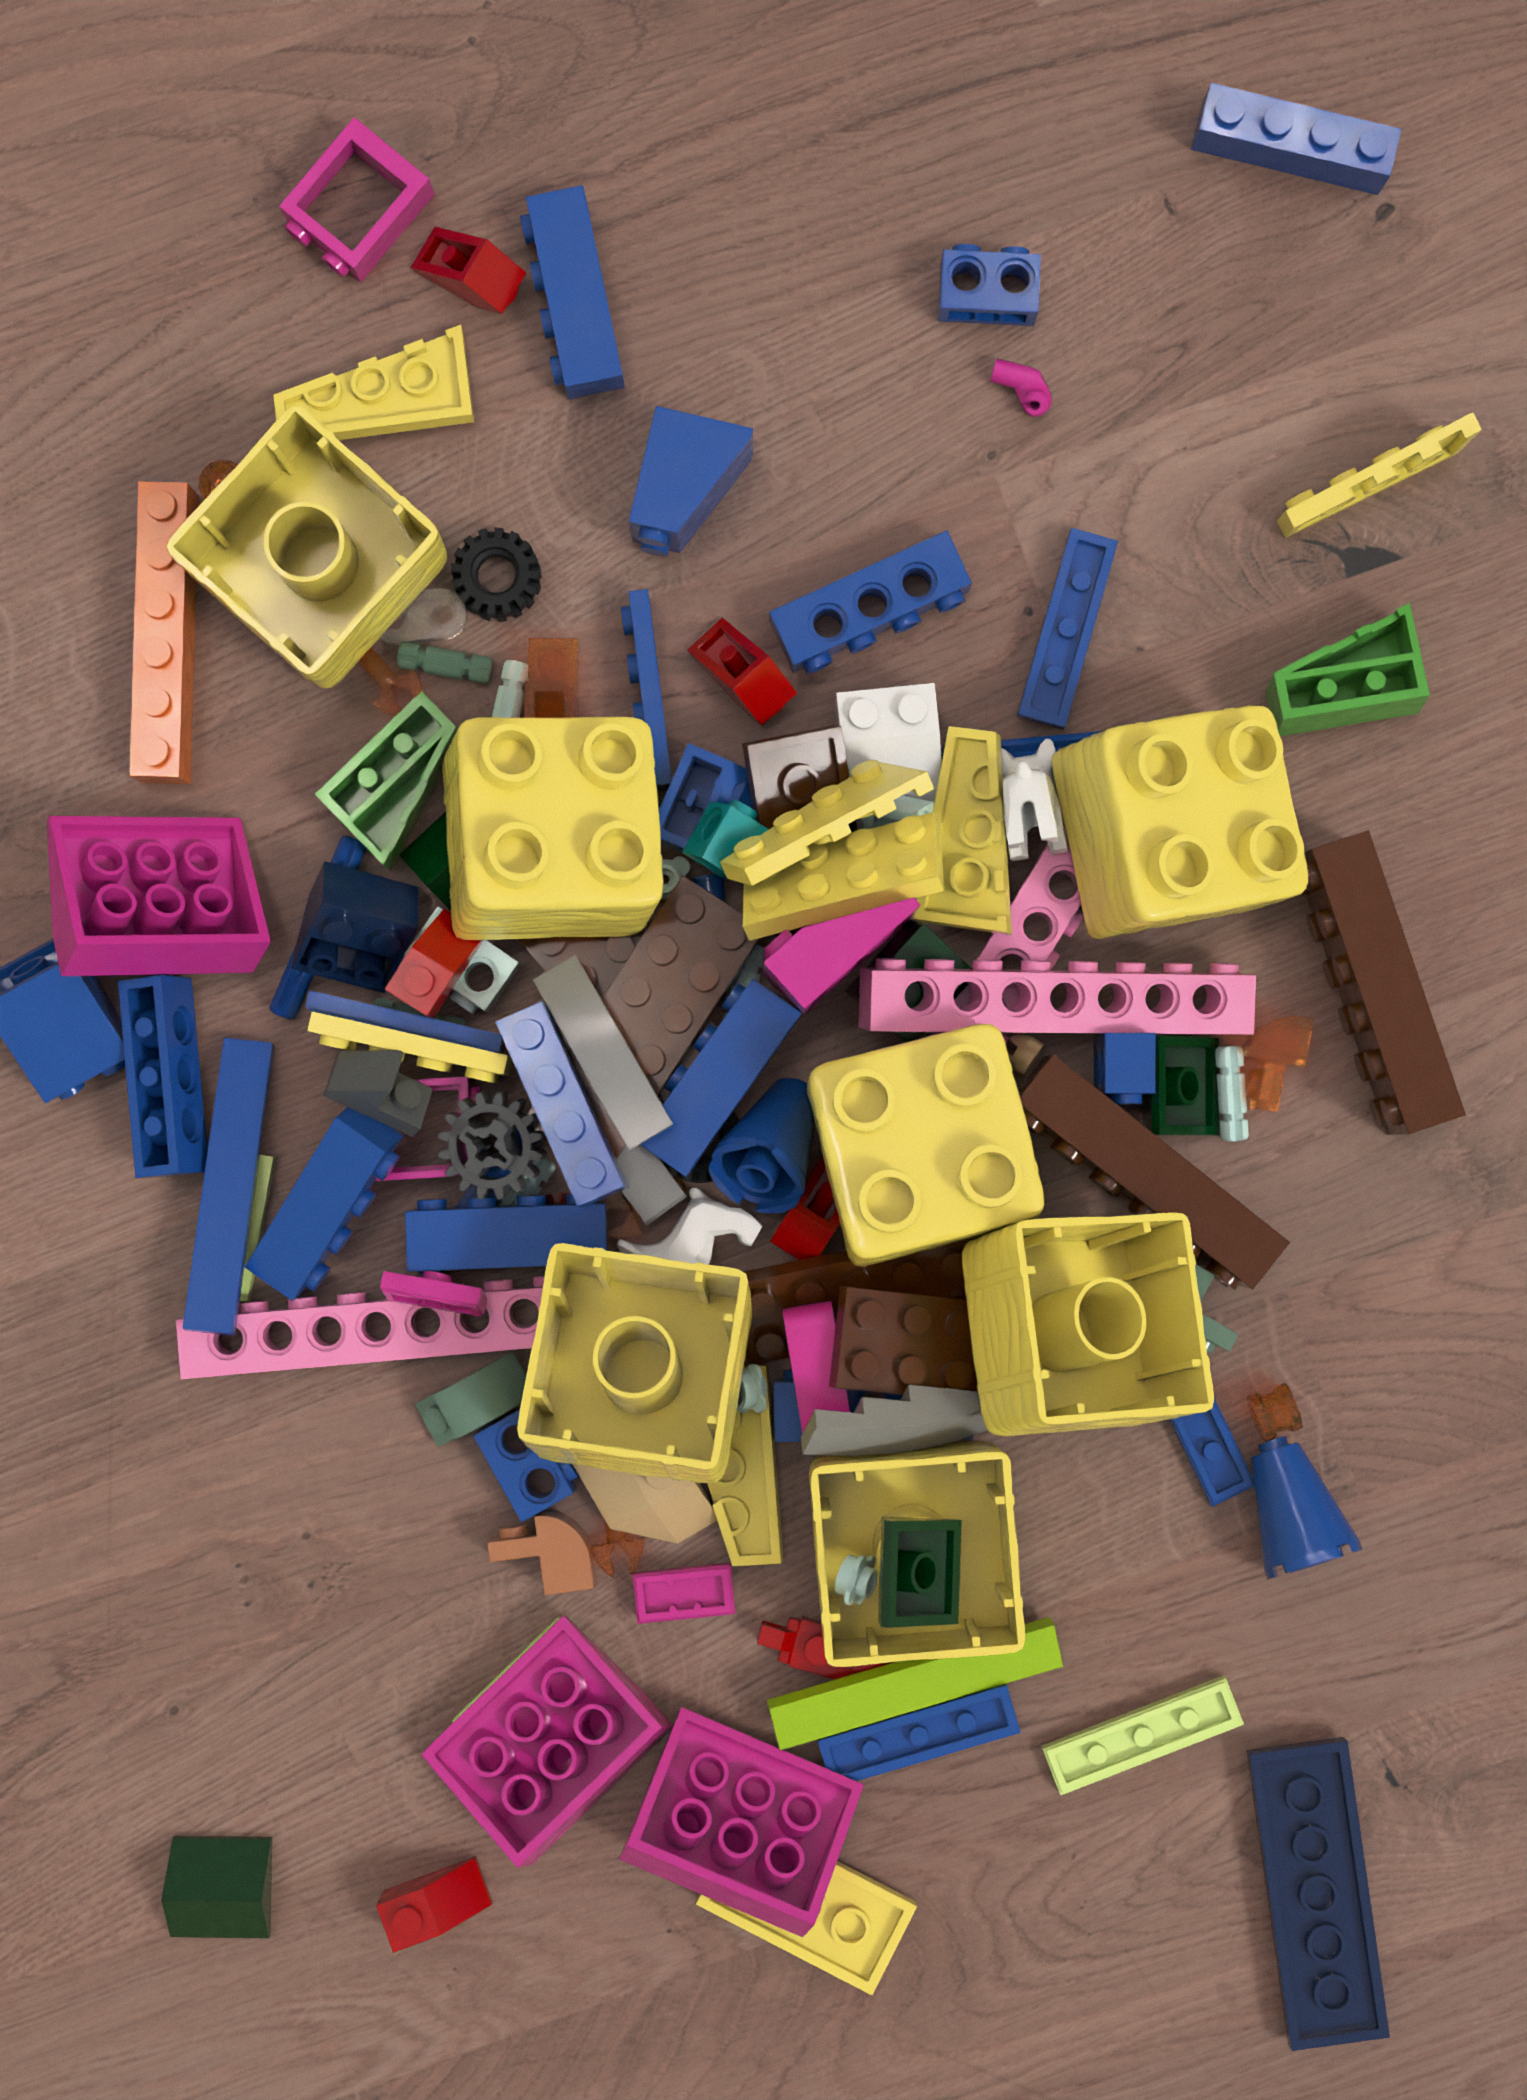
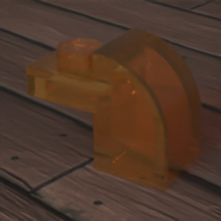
[524,638,579,718]

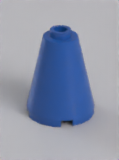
[709,1078,815,1214]
[1252,1436,1363,1580]

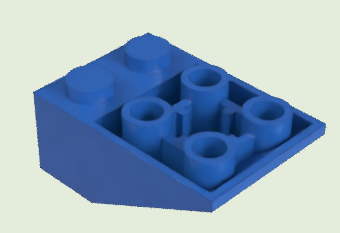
[659,743,752,853]

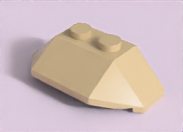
[573,1465,717,1544]

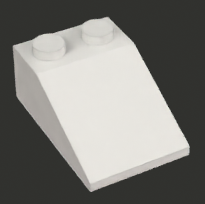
[835,683,942,830]

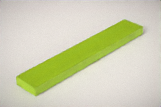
[766,1617,1063,1750]

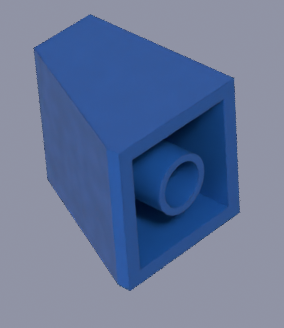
[629,406,753,557]
[0,939,125,1103]

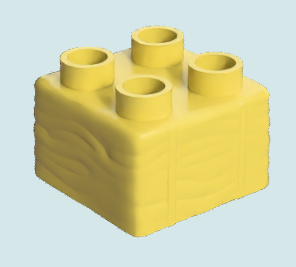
[167,405,447,689]
[1052,705,1308,939]
[442,717,664,940]
[807,1024,1045,1266]
[962,1213,1214,1437]
[517,1243,752,1483]
[809,1440,1026,1667]

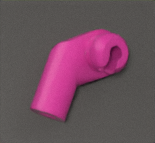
[990,358,1052,417]

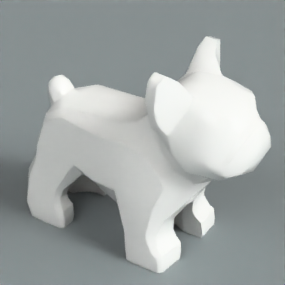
[1001,739,1068,861]
[616,1187,763,1265]

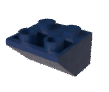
[291,861,419,993]

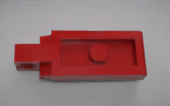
[757,1616,892,1680]

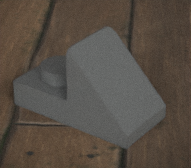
[323,1050,433,1137]

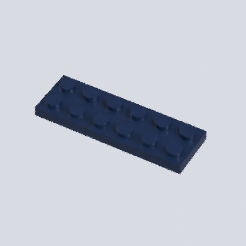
[1247,1737,1390,2051]

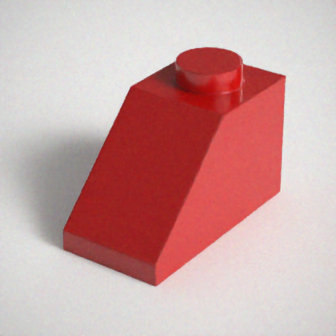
[410,227,527,314]
[687,617,797,726]
[385,909,484,1019]
[769,1155,840,1260]
[376,1856,493,1953]

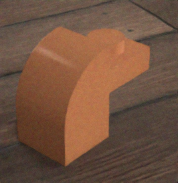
[487,1510,596,1595]

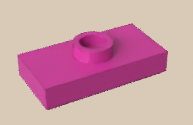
[380,1271,487,1317]
[632,1562,736,1624]

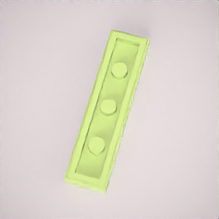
[1041,1675,1244,1796]

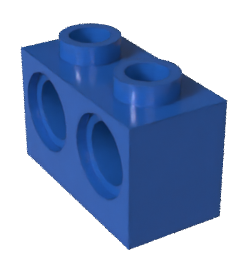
[938,244,1041,326]
[1094,1033,1156,1104]
[473,1407,579,1523]

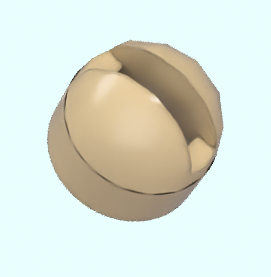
[1007,1033,1045,1077]

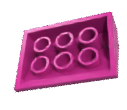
[47,816,271,976]
[763,897,920,1018]
[421,1615,673,1868]
[619,1707,864,1938]

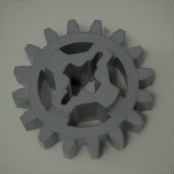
[438,1091,547,1199]

